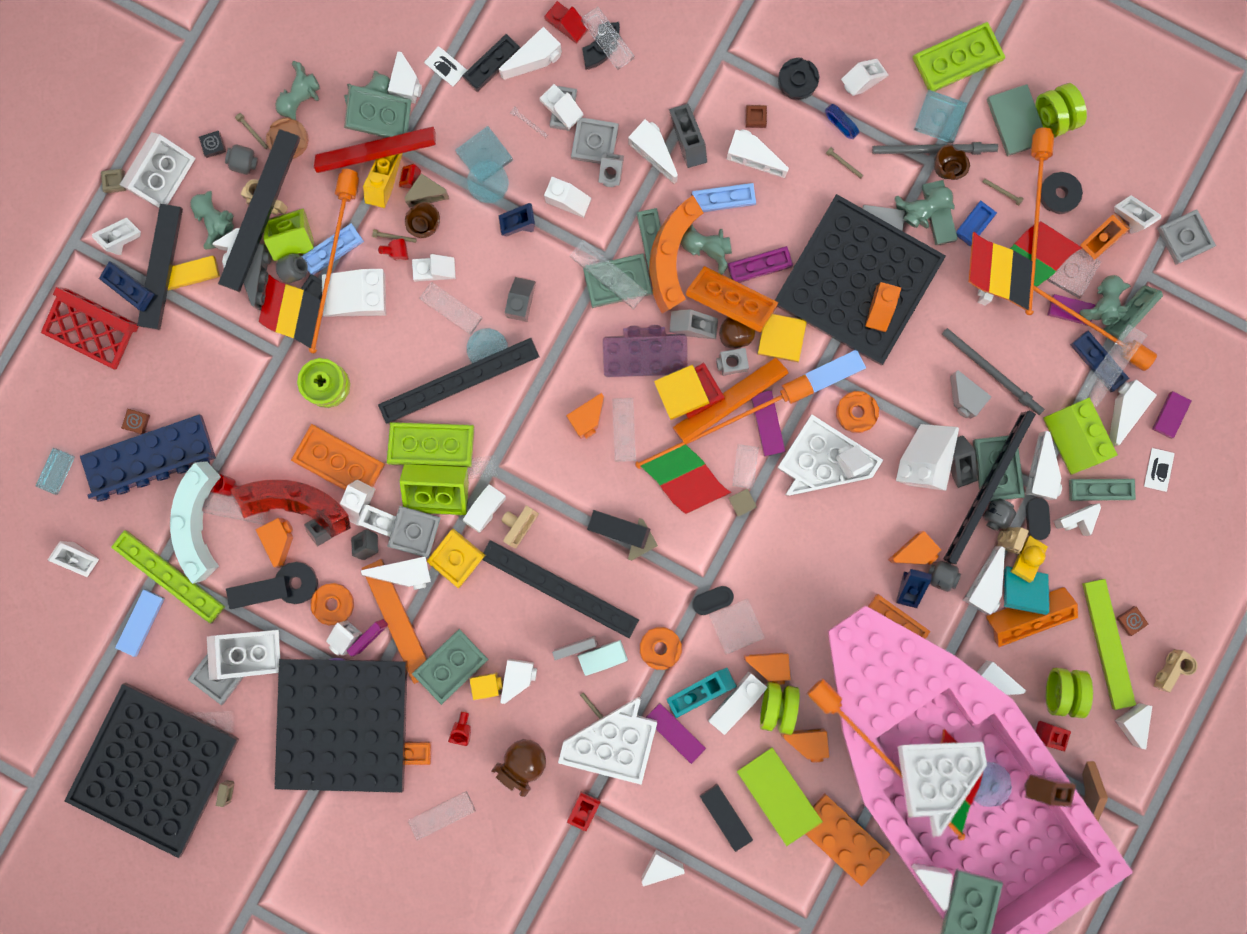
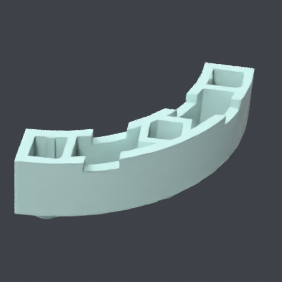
[170,462,221,584]

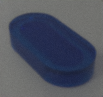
[825,103,860,139]

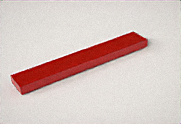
[314,127,436,173]

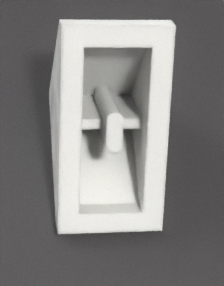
[48,541,99,577]
[1115,703,1152,749]
[642,850,685,886]
[911,863,953,911]

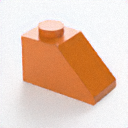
[1080,214,1131,260]
[865,282,901,332]
[566,393,604,439]
[255,518,293,568]
[888,531,941,565]
[744,653,790,685]
[781,728,829,762]

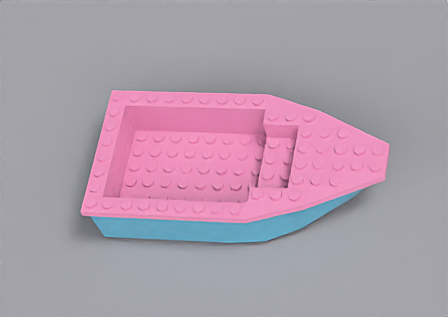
[828,606,1133,934]

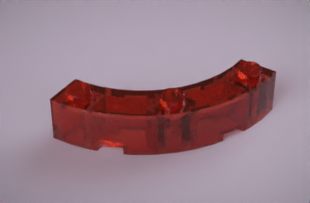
[231,480,351,538]

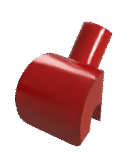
[378,239,409,261]
[210,473,245,496]
[448,712,471,746]

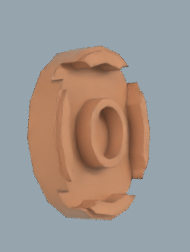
[266,117,309,159]

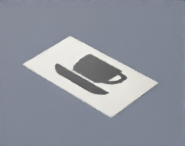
[424,46,467,86]
[1144,448,1175,492]

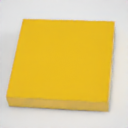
[757,314,807,362]
[654,364,709,420]
[426,528,486,589]

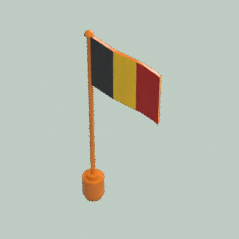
[968,128,1054,315]
[259,169,359,354]

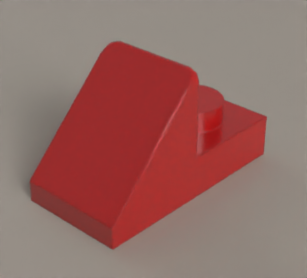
[544,1,589,44]
[1035,721,1071,752]
[567,791,601,831]

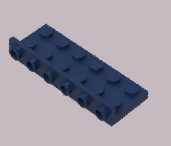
[80,414,216,502]

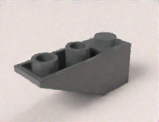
[244,244,272,310]

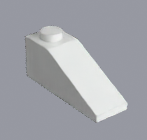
[499,27,562,80]
[628,119,678,184]
[726,130,789,178]
[1109,380,1157,446]
[1025,431,1062,500]
[963,546,1005,615]
[361,557,431,590]
[708,671,768,735]

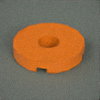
[836,391,879,433]
[310,583,354,626]
[640,627,682,670]

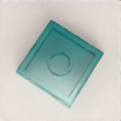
[1004,566,1049,615]

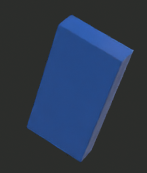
[956,200,997,247]

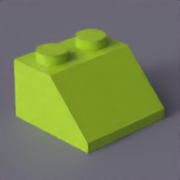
[264,208,314,261]

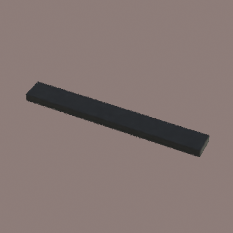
[218,129,301,292]
[378,338,540,424]
[943,410,1036,564]
[483,540,639,639]

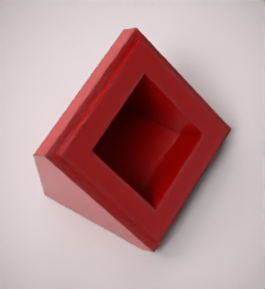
[399,164,421,189]

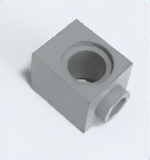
[599,152,624,187]
[716,348,749,376]

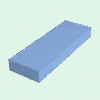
[691,183,756,212]
[301,223,364,275]
[805,350,866,393]
[115,590,165,657]

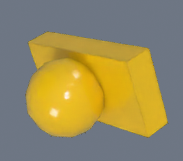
[1011,536,1048,583]

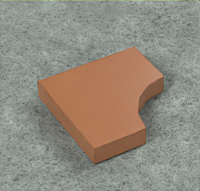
[1082,761,1108,821]

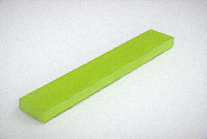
[111,530,225,624]
[1082,579,1136,710]

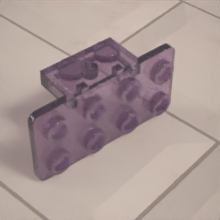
[603,325,687,377]

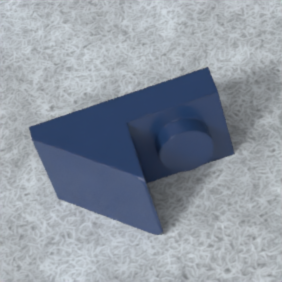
[498,203,535,236]
[896,569,932,608]

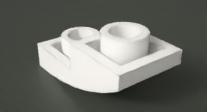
[463,485,506,533]

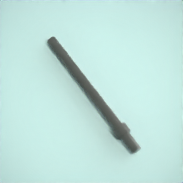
[872,142,998,155]
[942,328,1045,415]

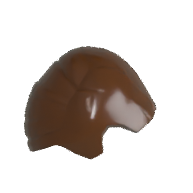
[934,144,970,180]
[405,202,440,238]
[719,317,755,348]

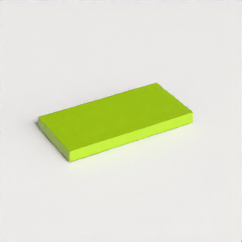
[912,22,1006,93]
[386,422,475,468]
[737,747,823,846]

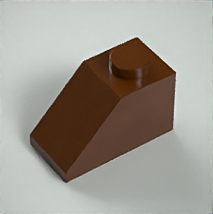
[1025,774,1076,807]

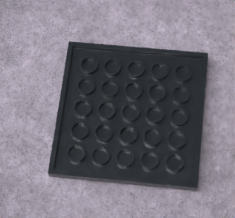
[775,194,946,366]
[274,659,408,793]
[64,683,239,858]

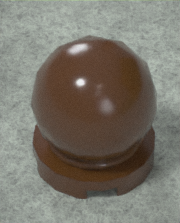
[491,739,546,797]

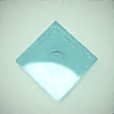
[914,90,968,144]
[455,126,513,184]

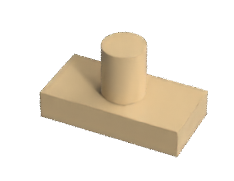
[502,505,539,549]

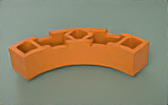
[649,195,704,313]

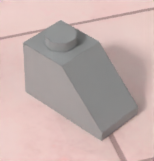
[669,309,718,339]
[950,370,992,419]

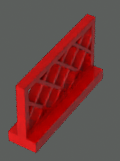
[41,287,139,369]

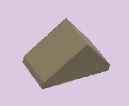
[405,173,449,207]
[628,518,658,561]

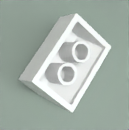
[120,132,196,208]

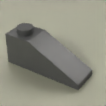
[669,104,708,168]

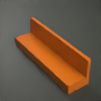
[986,587,1078,647]

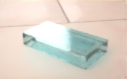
[35,448,75,495]

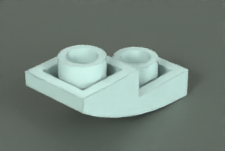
[578,640,628,676]

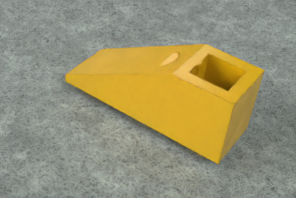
[363,153,403,208]

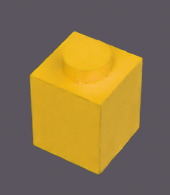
[470,672,503,700]

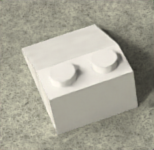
[322,269,386,317]
[896,424,959,491]
[207,630,280,680]

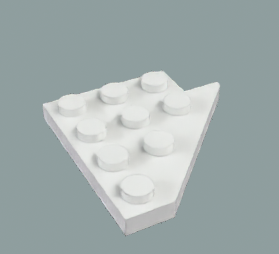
[777,415,883,496]
[558,697,657,785]
[898,742,987,837]

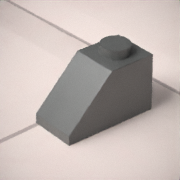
[505,277,536,322]
[950,435,978,488]

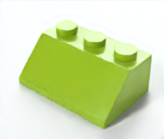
[1043,397,1118,475]
[399,464,469,515]

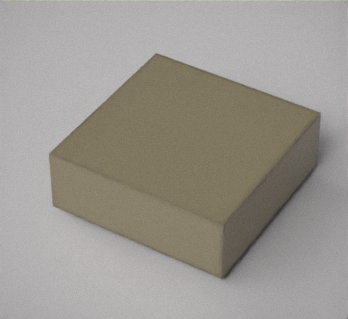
[101,169,126,193]
[728,488,757,517]
[216,780,234,807]

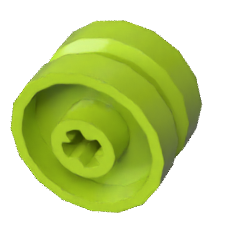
[1035,83,1087,138]
[297,358,350,408]
[1046,668,1093,719]
[760,682,800,735]

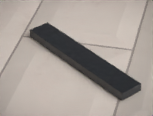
[137,204,183,330]

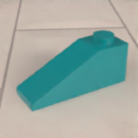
[666,668,737,718]

